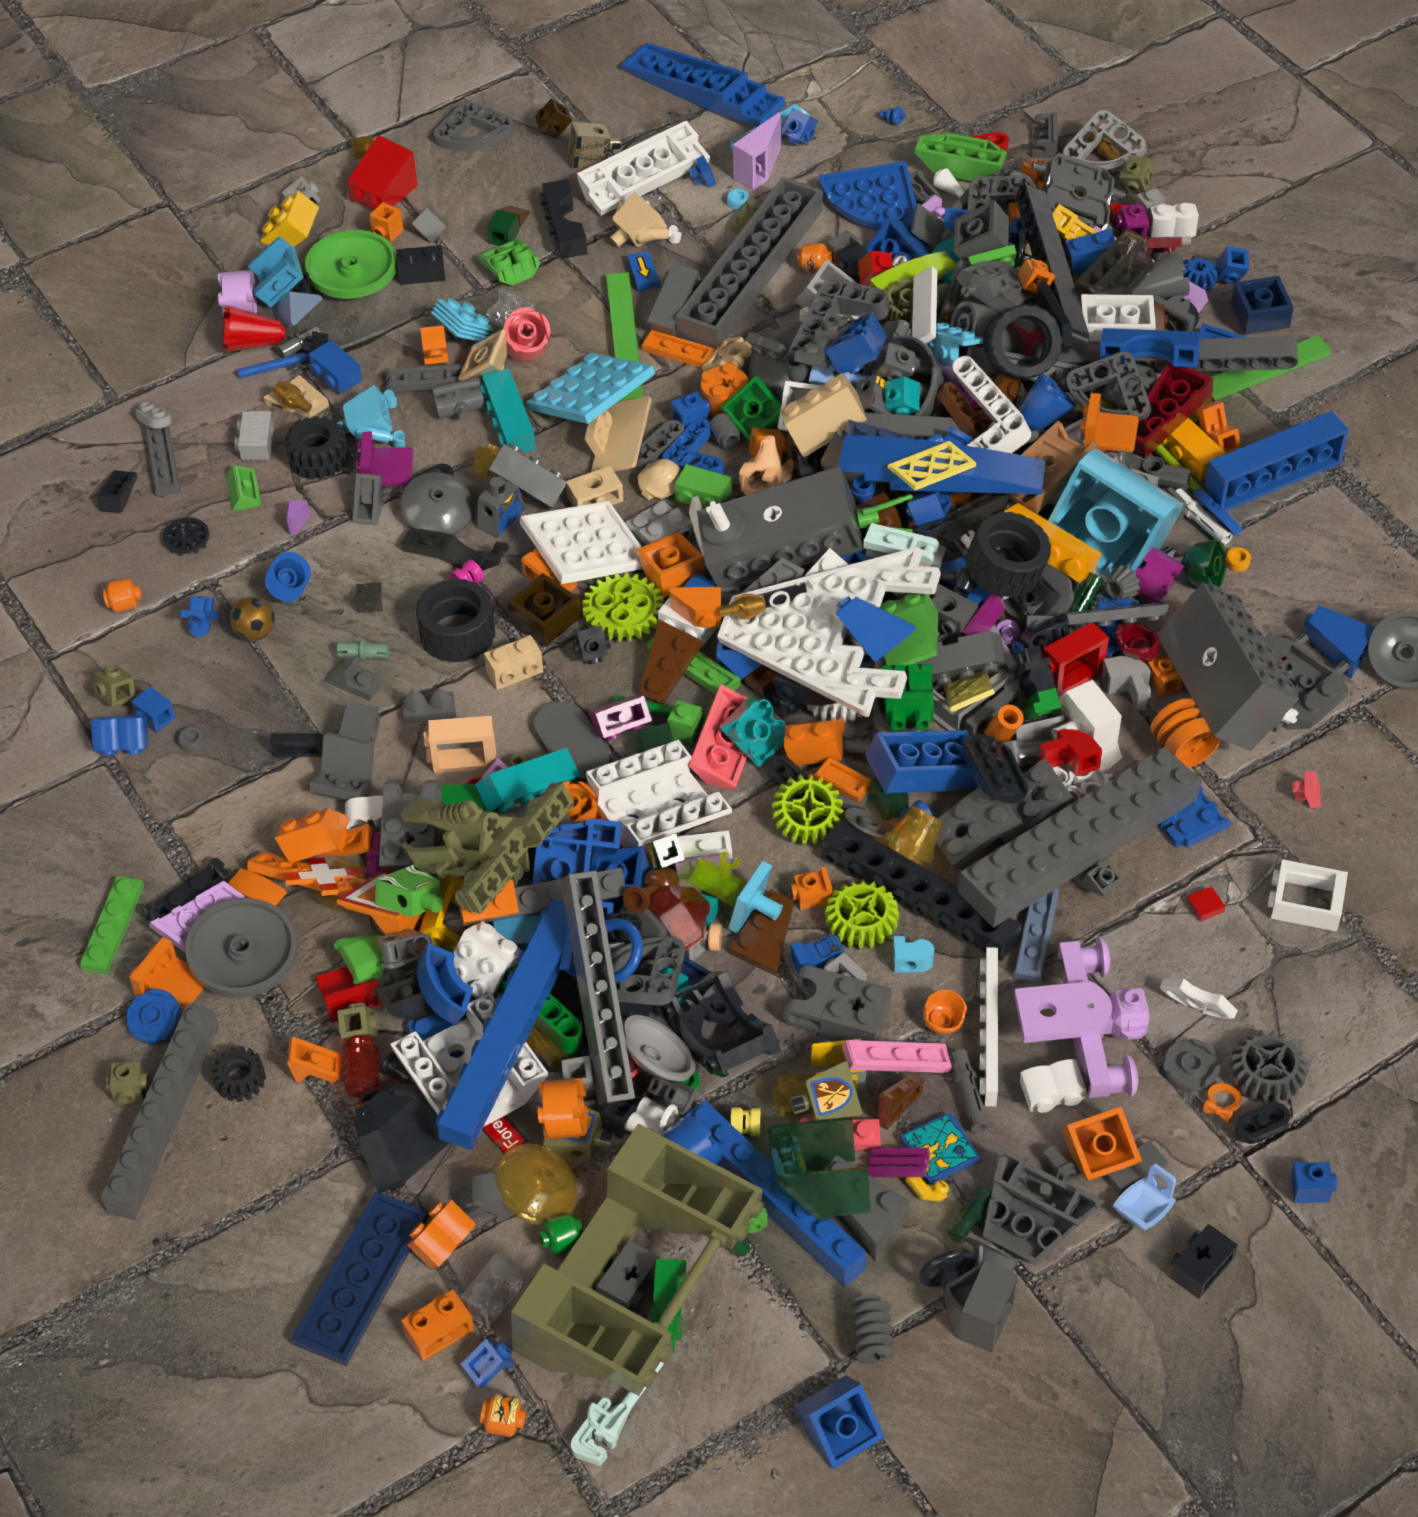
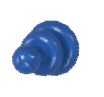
[878,106,906,125]

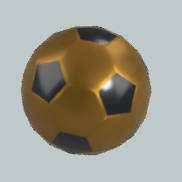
[230,596,275,641]

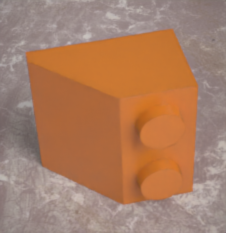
[636,532,706,598]
[784,717,845,765]
[275,808,350,864]
[1062,1107,1142,1181]

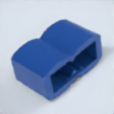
[91,715,149,755]

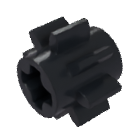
[303,331,330,358]

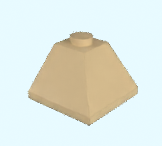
[458,329,507,381]

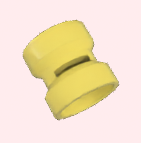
[731,1107,761,1137]

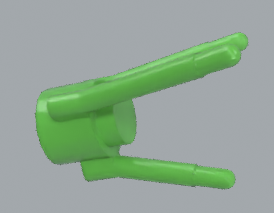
[857,494,913,533]

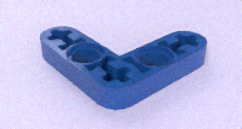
[662,418,725,475]

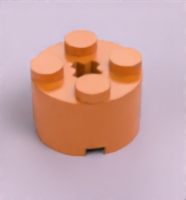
[701,363,748,417]
[538,1078,588,1139]

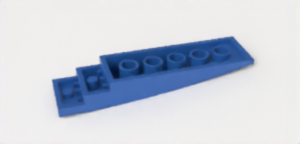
[621,42,786,127]
[839,435,1046,494]

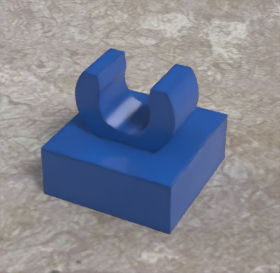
[689,155,717,188]

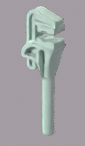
[571,1362,664,1466]

